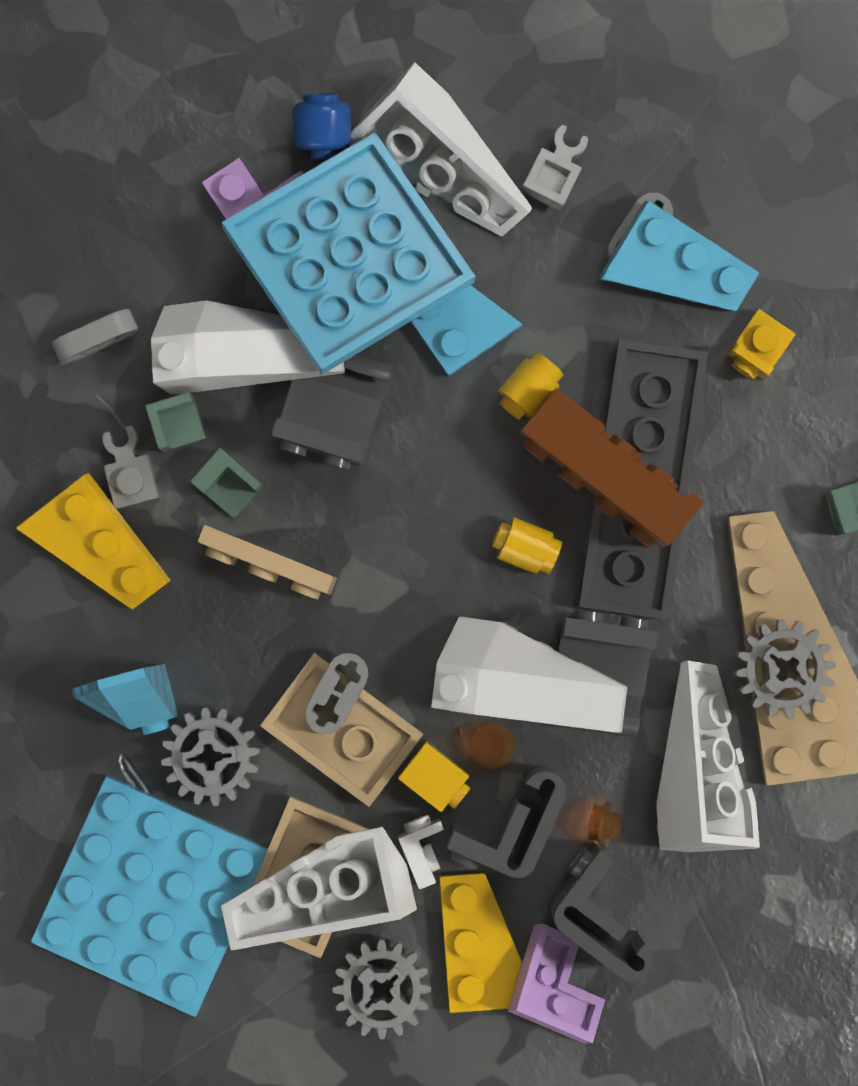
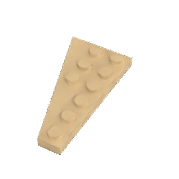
[727,511,858,786]

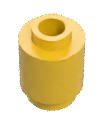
[498,352,564,420]
[492,517,562,575]

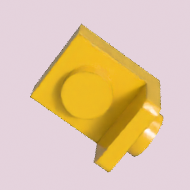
[726,309,796,380]

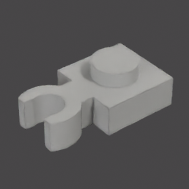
[520,125,588,211]
[103,426,160,510]

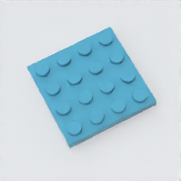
[222,133,476,375]
[31,775,268,1017]

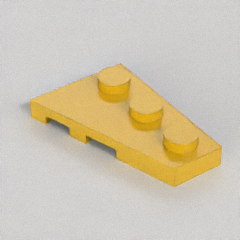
[16,473,171,610]
[440,871,523,1013]

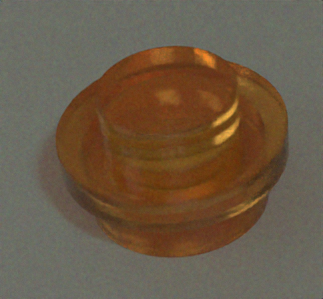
[470,723,515,769]
[588,801,622,848]

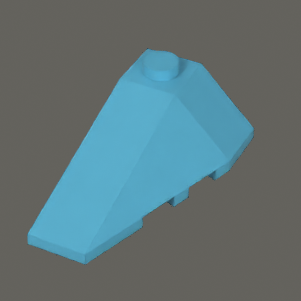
[72,664,179,735]

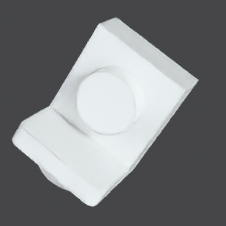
[398,815,444,890]

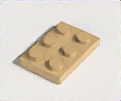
[198,525,337,599]
[260,653,424,807]
[252,796,369,958]

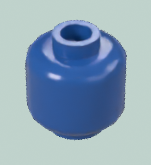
[292,93,352,159]

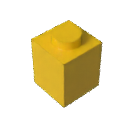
[398,740,470,812]

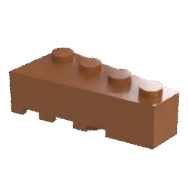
[520,388,704,549]

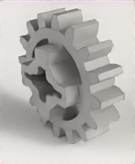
[734,619,836,719]
[161,707,261,806]
[332,937,431,1039]

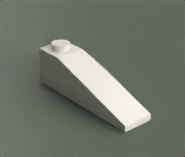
[350,62,532,236]
[151,300,345,395]
[431,617,627,733]
[656,660,760,852]
[221,827,417,950]

